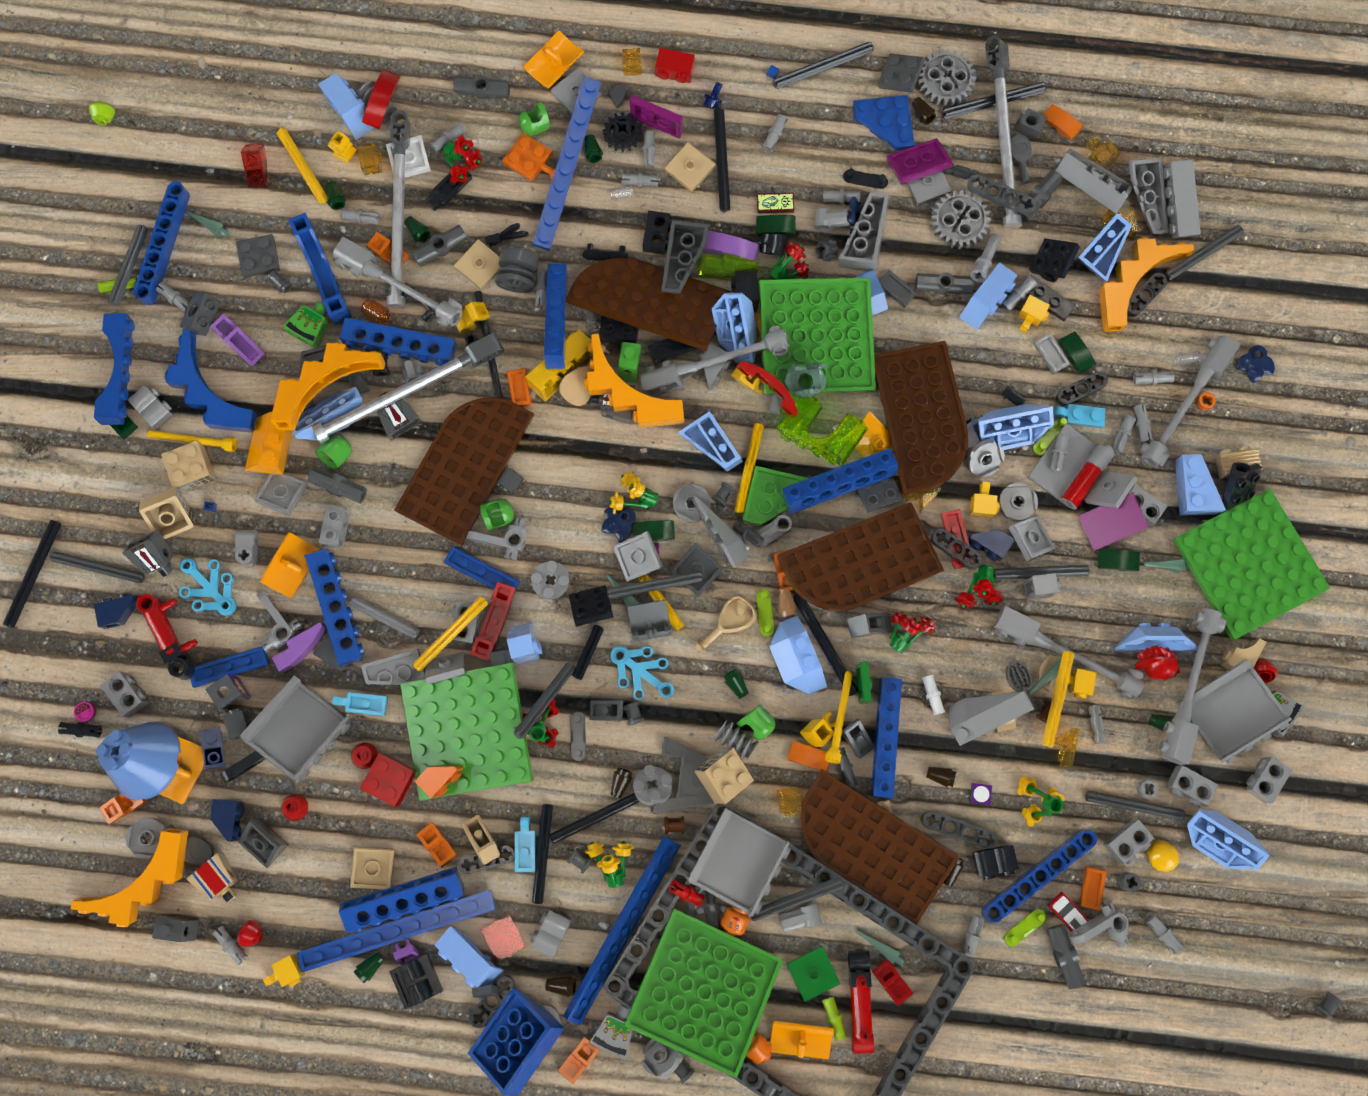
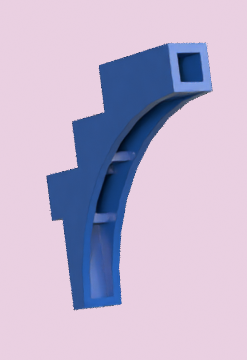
[165,329,258,433]

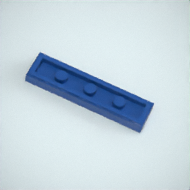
[443,546,520,591]
[190,646,270,688]

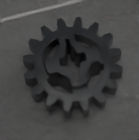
[603,112,642,152]

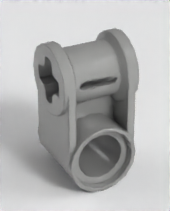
[235,530,259,568]

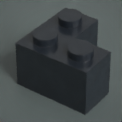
[731,270,759,312]

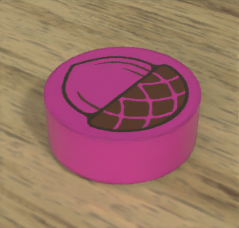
[74,702,96,722]

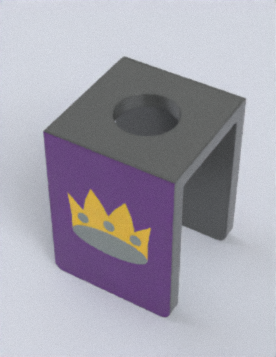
[205,674,251,712]

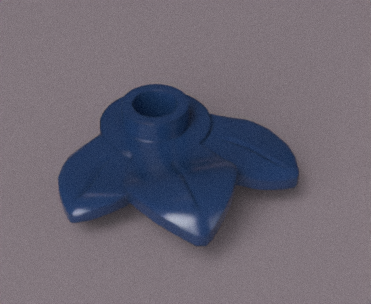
[848,197,864,234]
[1237,345,1275,383]
[602,507,636,543]

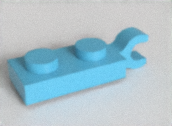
[1053,404,1106,428]
[332,692,388,716]
[515,817,535,872]

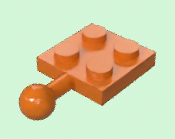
[502,133,556,182]

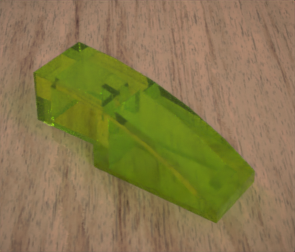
[700,253,760,278]

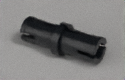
[58,722,102,738]

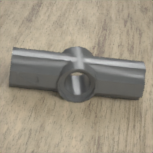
[453,75,510,99]
[1017,171,1063,222]
[411,225,468,267]
[915,272,974,295]
[307,467,367,504]
[1047,924,1086,990]

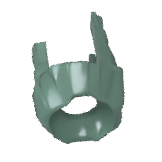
[784,362,828,398]

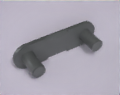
[571,712,586,761]

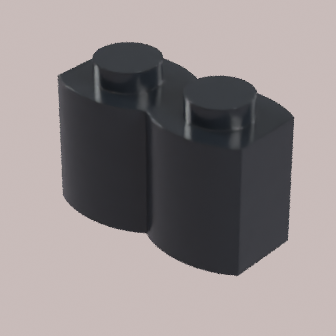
[972,844,1019,880]

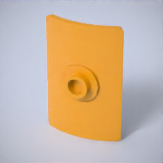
[523,31,584,88]
[846,412,893,458]
[260,532,320,599]
[159,736,204,804]
[770,1021,834,1059]

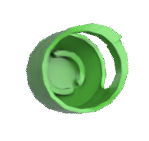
[518,102,550,137]
[315,435,352,469]
[480,498,514,531]
[736,705,775,740]

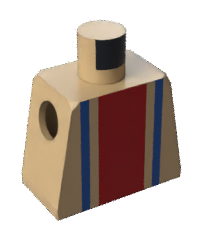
[187,853,238,904]

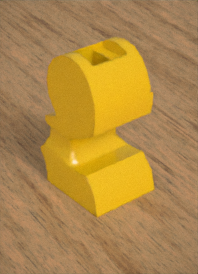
[328,131,357,164]
[456,302,491,334]

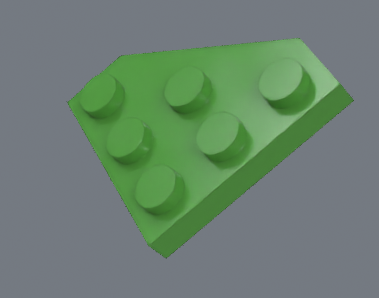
[743,466,808,526]

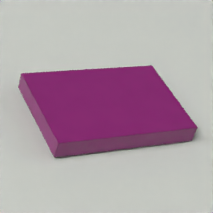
[630,95,683,138]
[887,138,952,185]
[1078,492,1149,551]

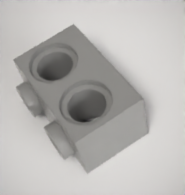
[1128,484,1168,528]
[319,506,351,550]
[1023,573,1061,601]
[449,601,482,645]
[100,671,148,718]
[1245,757,1293,804]
[1166,765,1218,808]
[1103,819,1155,864]

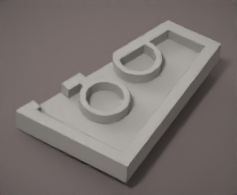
[361,649,425,685]

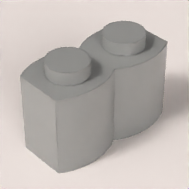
[128,385,173,430]
[530,910,572,958]

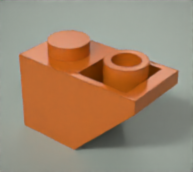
[415,765,464,798]

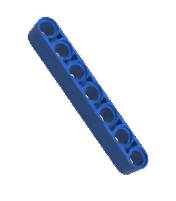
[134,181,190,305]
[982,830,1097,922]

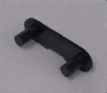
[843,168,888,189]
[582,243,628,261]
[402,282,436,321]

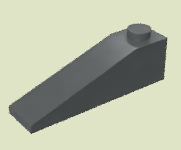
[661,220,709,294]

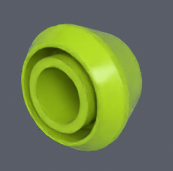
[89,101,115,126]

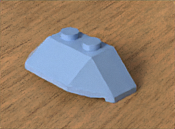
[712,293,758,363]
[292,387,363,441]
[978,404,1054,450]
[769,616,827,694]
[1114,623,1198,652]
[1187,809,1270,870]

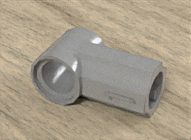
[815,208,851,232]
[756,515,792,547]
[779,903,822,932]

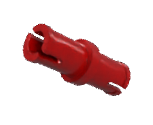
[669,880,704,906]

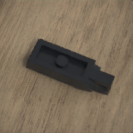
[428,172,473,211]

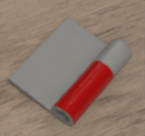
[1028,423,1115,510]

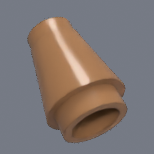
[778,588,797,617]

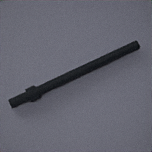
[474,291,503,398]

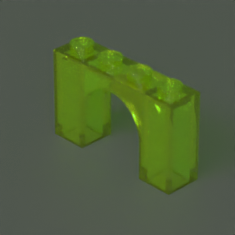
[777,397,868,466]

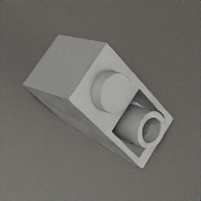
[701,343,731,390]

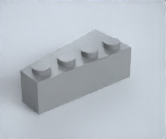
[1056,148,1133,214]
[1163,159,1201,240]
[839,192,889,272]

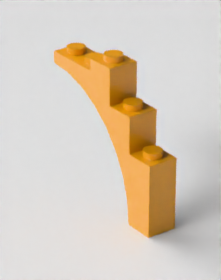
[1099,237,1194,332]
[584,334,684,428]
[270,342,385,430]
[71,828,188,927]

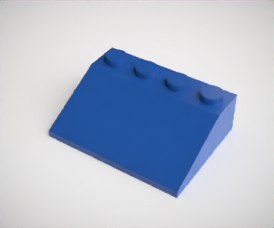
[468,987,565,1096]

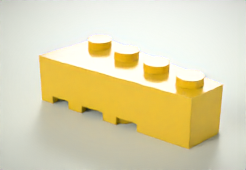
[525,329,593,402]

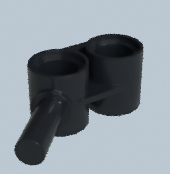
[742,234,788,255]

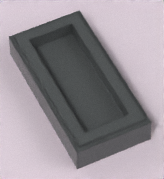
[879,270,917,308]

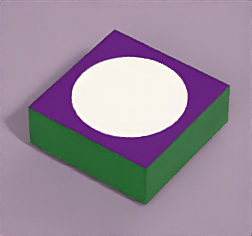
[969,783,992,805]

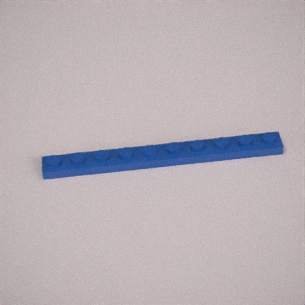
[532,76,601,251]
[563,836,681,1025]
[296,889,496,973]

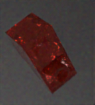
[241,144,267,188]

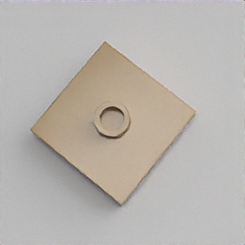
[664,143,716,192]
[454,239,501,290]
[350,846,395,890]

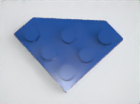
[853,95,915,150]

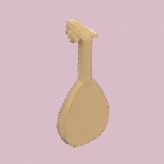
[558,342,610,406]
[694,595,757,654]

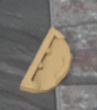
[1037,655,1062,692]

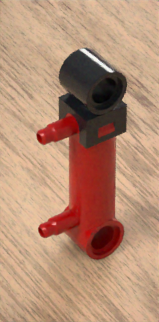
[136,594,198,680]
[848,950,874,1054]

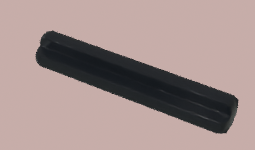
[572,625,604,680]

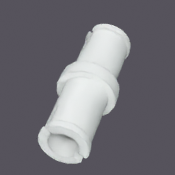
[921,675,945,716]

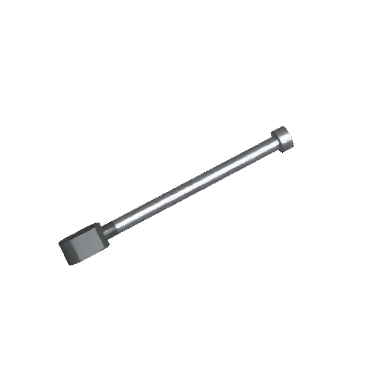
[985,36,1022,230]
[386,110,410,309]
[312,333,505,444]

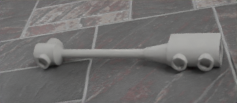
[333,237,463,328]
[640,326,790,397]
[1140,336,1241,467]
[993,606,1145,699]
[1158,608,1226,765]

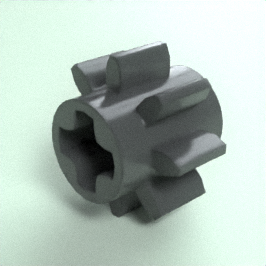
[816,238,839,262]

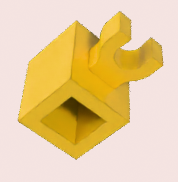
[1017,295,1050,333]
[731,361,764,394]
[969,482,1000,518]
[1068,669,1097,699]
[800,711,836,747]
[263,953,305,988]

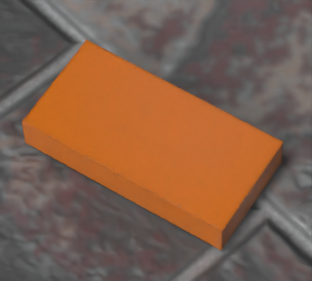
[507,368,532,407]
[1079,866,1107,911]

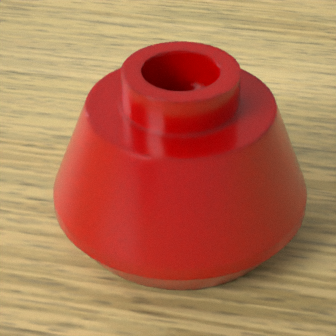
[1253,658,1278,683]
[351,742,378,769]
[281,794,308,821]
[237,919,264,947]

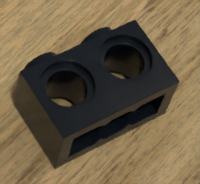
[643,210,672,255]

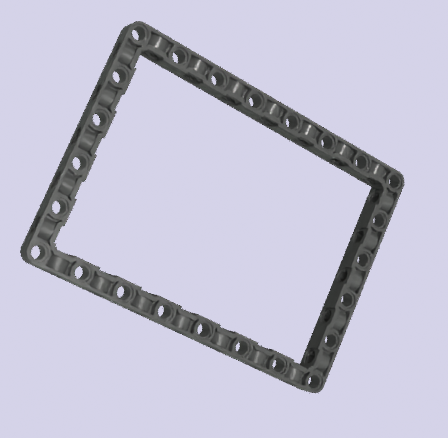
[604,803,974,1096]

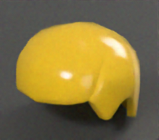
[1147,839,1179,873]

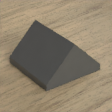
[238,819,289,868]

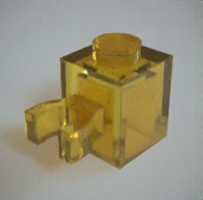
[1085,135,1121,169]

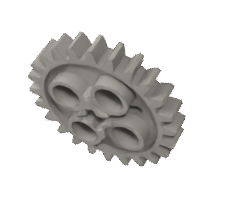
[917,49,977,107]
[930,190,991,249]

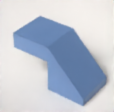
[856,269,888,315]

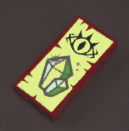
[757,193,794,213]

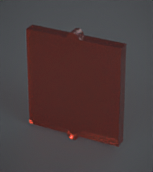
[481,915,526,962]

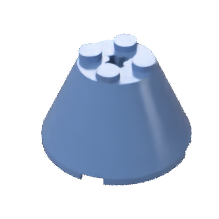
[96,722,181,800]

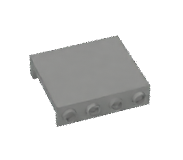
[1178,659,1292,763]
[240,675,350,783]
[687,808,791,917]

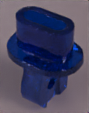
[703,82,723,110]

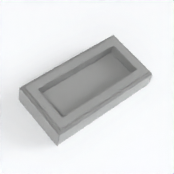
[1033,333,1070,375]

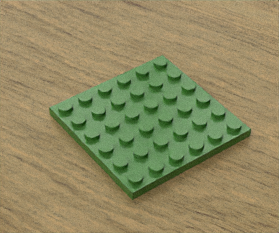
[758,278,876,395]
[1172,488,1330,641]
[401,663,534,801]
[623,909,783,1078]

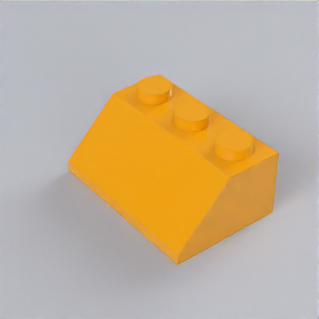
[245,412,292,475]

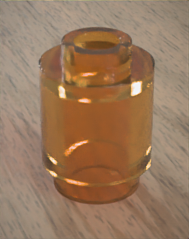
[361,299,390,325]

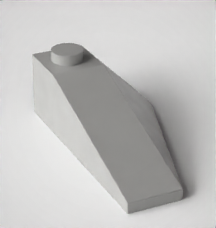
[1129,158,1169,235]
[692,497,750,567]
[948,691,1034,746]

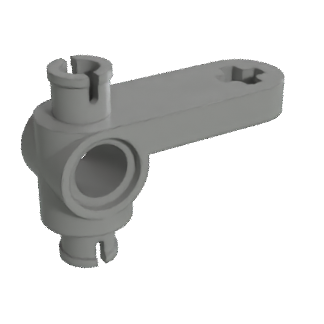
[466,517,528,561]
[257,591,303,653]
[1069,901,1130,947]

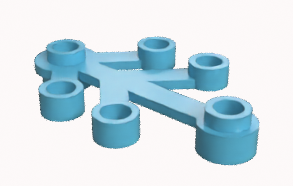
[179,558,237,616]
[610,646,674,701]

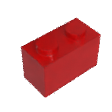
[655,48,695,83]

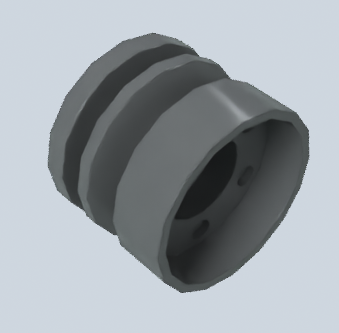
[495,248,539,293]

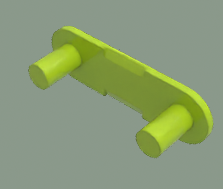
[1033,418,1067,456]
[756,589,774,637]
[1004,909,1046,946]

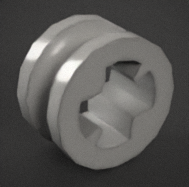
[1138,780,1158,798]

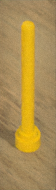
[147,430,237,452]
[825,671,853,764]

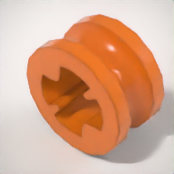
[1196,392,1216,411]

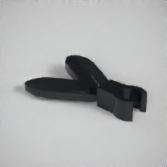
[485,223,529,247]

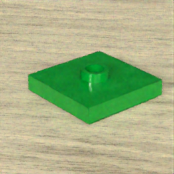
[856,661,872,704]
[786,946,841,1002]

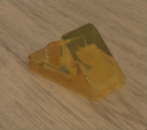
[622,48,642,76]
[1100,207,1140,240]
[900,486,941,513]
[1054,728,1080,768]

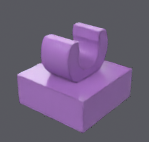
[393,939,420,965]

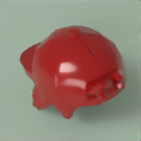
[1135,645,1180,681]

